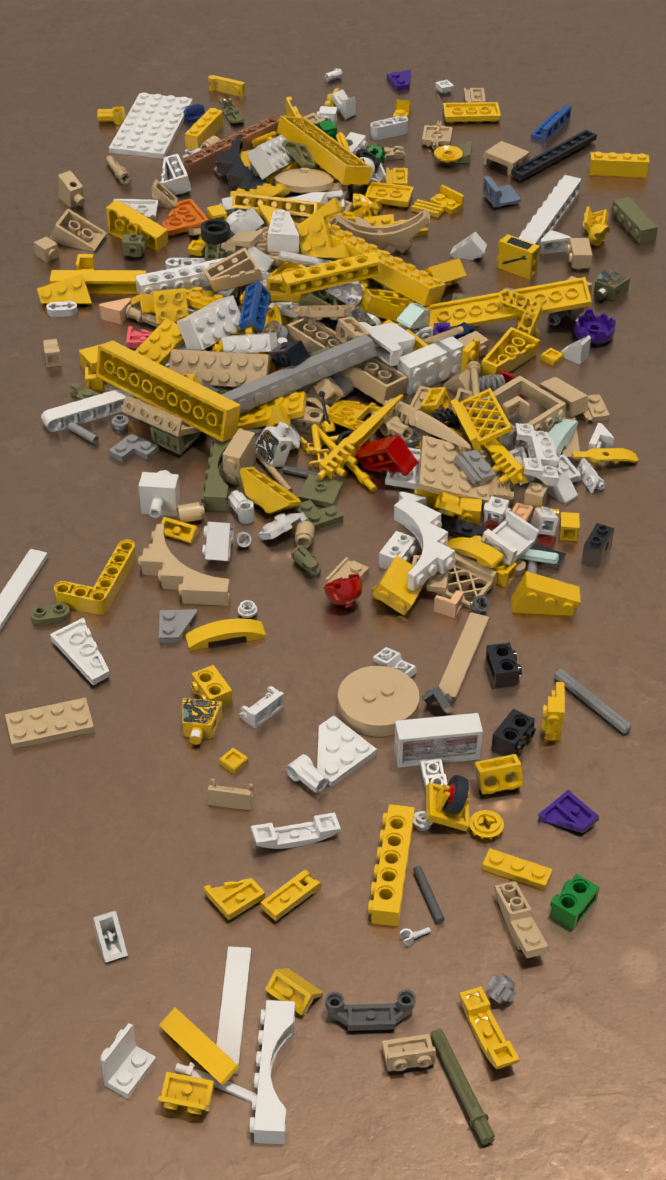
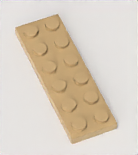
[169,349,270,388]

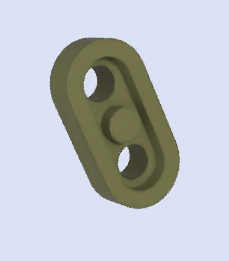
[31,603,70,625]

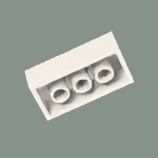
[247,135,296,180]
[177,295,241,351]
[398,336,464,395]

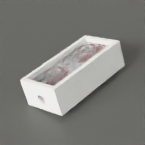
[394,713,483,768]

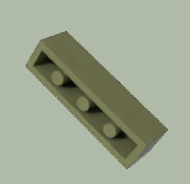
[611,197,658,244]

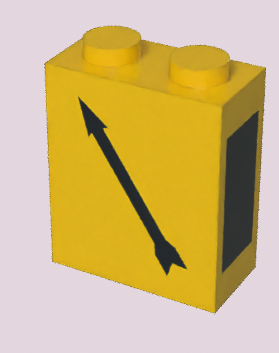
[497,234,540,280]

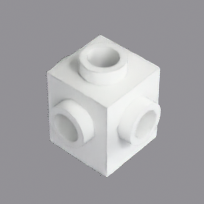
[483,496,511,527]

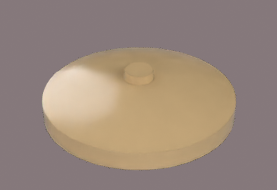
[275,168,334,193]

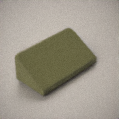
[456,140,472,164]

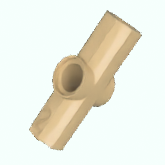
[371,411,413,442]

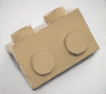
[382,1034,436,1071]

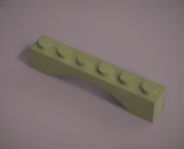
[201,429,238,511]

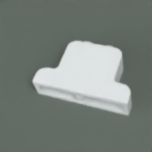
[359,322,415,366]

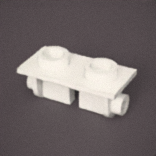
[577,458,605,493]

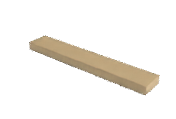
[439,612,489,702]

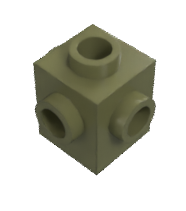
[122,234,146,257]

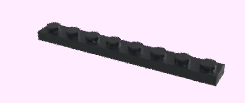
[511,130,597,180]
[441,514,566,570]

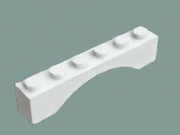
[250,1000,295,1145]

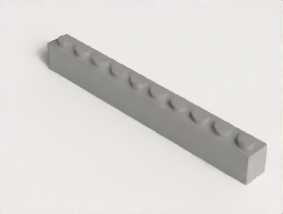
[221,334,377,413]

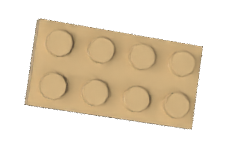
[5,697,95,750]

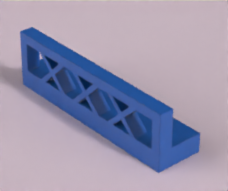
[531,105,572,142]
[238,280,270,334]

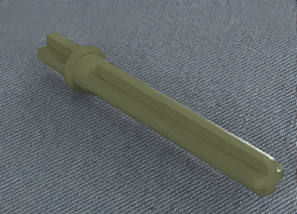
[431,1029,495,1145]

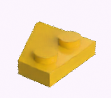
[203,878,265,920]

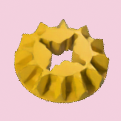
[469,810,504,840]

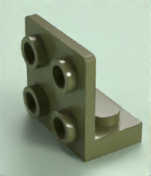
[150,425,201,455]

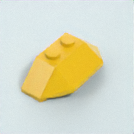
[240,467,301,514]

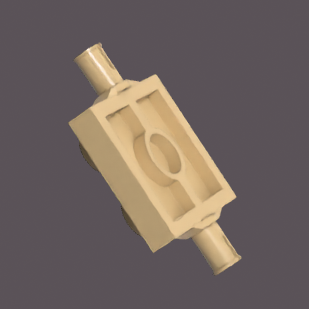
[422,121,453,150]

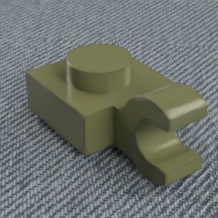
[70,382,100,401]

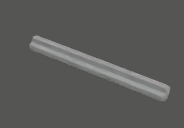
[554,668,632,734]

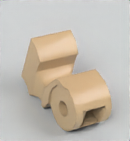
[43,339,62,368]

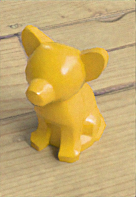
[353,193,382,216]

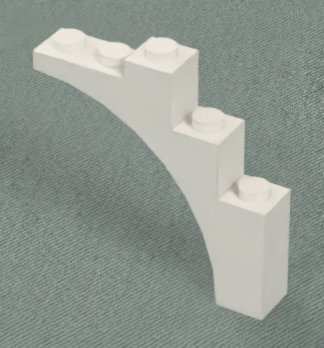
[394,496,456,591]

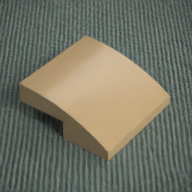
[221,230,263,251]

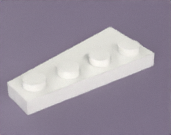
[50,618,110,685]

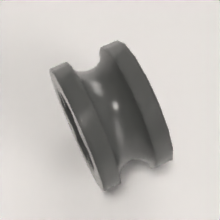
[470,595,490,614]

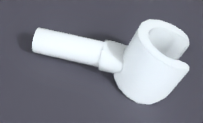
[400,927,431,947]

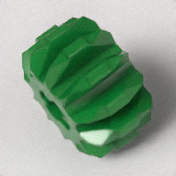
[364,143,387,164]

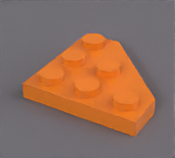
[162,199,209,236]

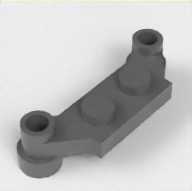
[325,989,416,1031]

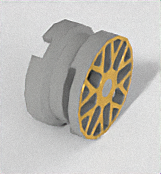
[262,320,288,340]

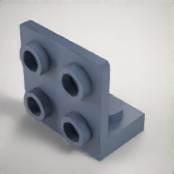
[483,176,521,207]

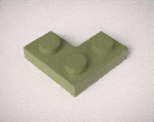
[294,500,343,531]

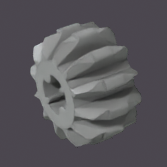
[478,374,506,392]

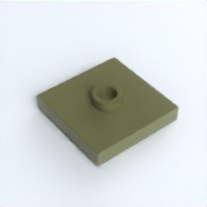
[298,474,343,507]

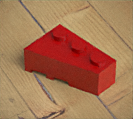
[355,435,419,476]

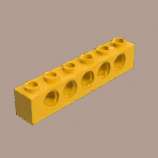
[232,192,324,217]
[281,251,382,297]
[368,804,415,927]

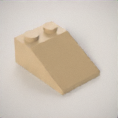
[49,208,107,252]

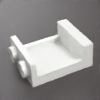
[481,511,539,566]

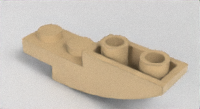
[494,881,548,958]

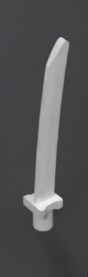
[175,1062,257,1103]

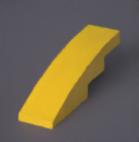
[159,1007,240,1085]

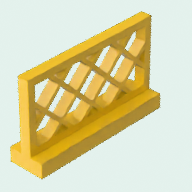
[450,388,513,452]

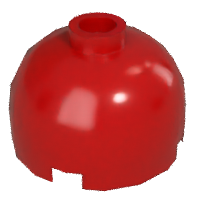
[323,573,363,608]

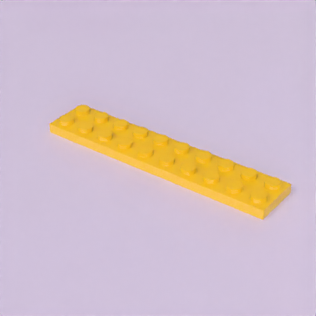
[426,277,592,329]

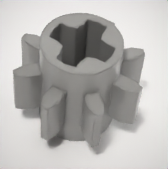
[487,973,517,1004]

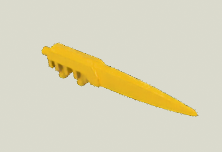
[317,395,404,480]
[476,424,527,485]

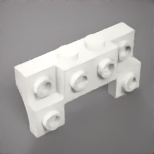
[514,423,560,486]

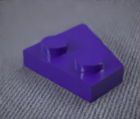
[387,70,411,91]
[538,790,599,833]

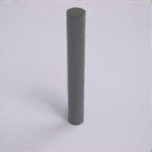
[282,465,335,479]
[413,866,445,924]

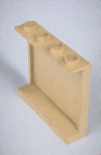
[122,395,202,436]

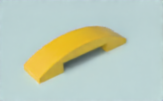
[447,537,504,568]
[185,619,266,651]
[459,986,520,1069]

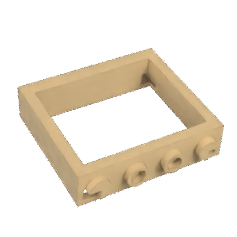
[471,376,566,447]

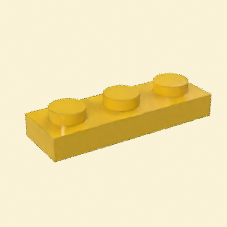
[482,848,553,891]

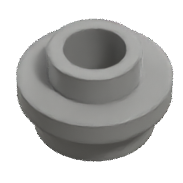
[112,415,129,430]

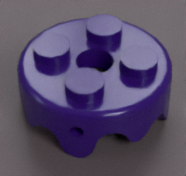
[574,308,616,345]

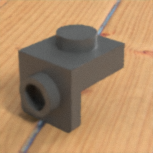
[422,686,455,715]

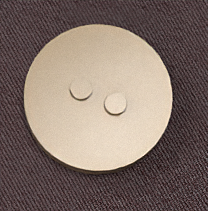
[338,666,419,737]

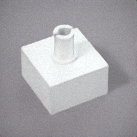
[139,472,181,518]

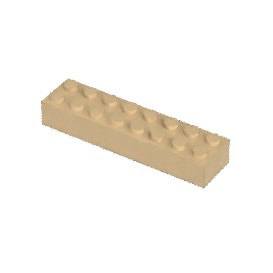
[286,316,408,404]

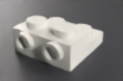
[327,281,364,306]

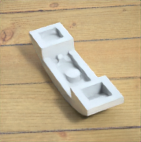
[251,812,341,849]

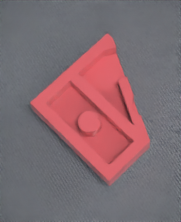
[126,326,153,349]

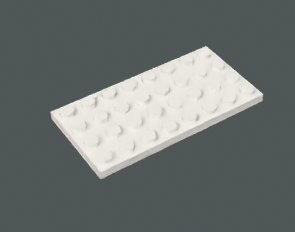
[109,93,193,159]

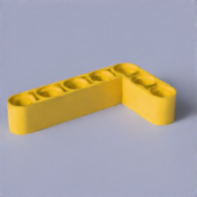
[54,539,136,615]

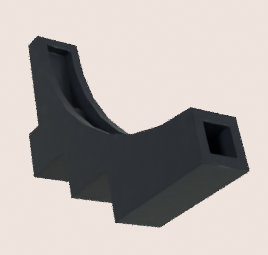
[215,135,276,191]

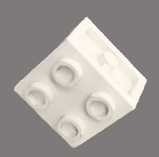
[100,1023,157,1099]

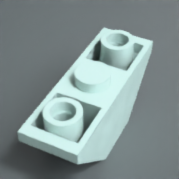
[396,303,430,330]

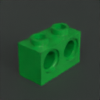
[550,874,600,930]

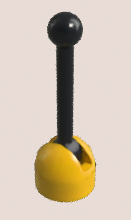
[318,391,335,433]

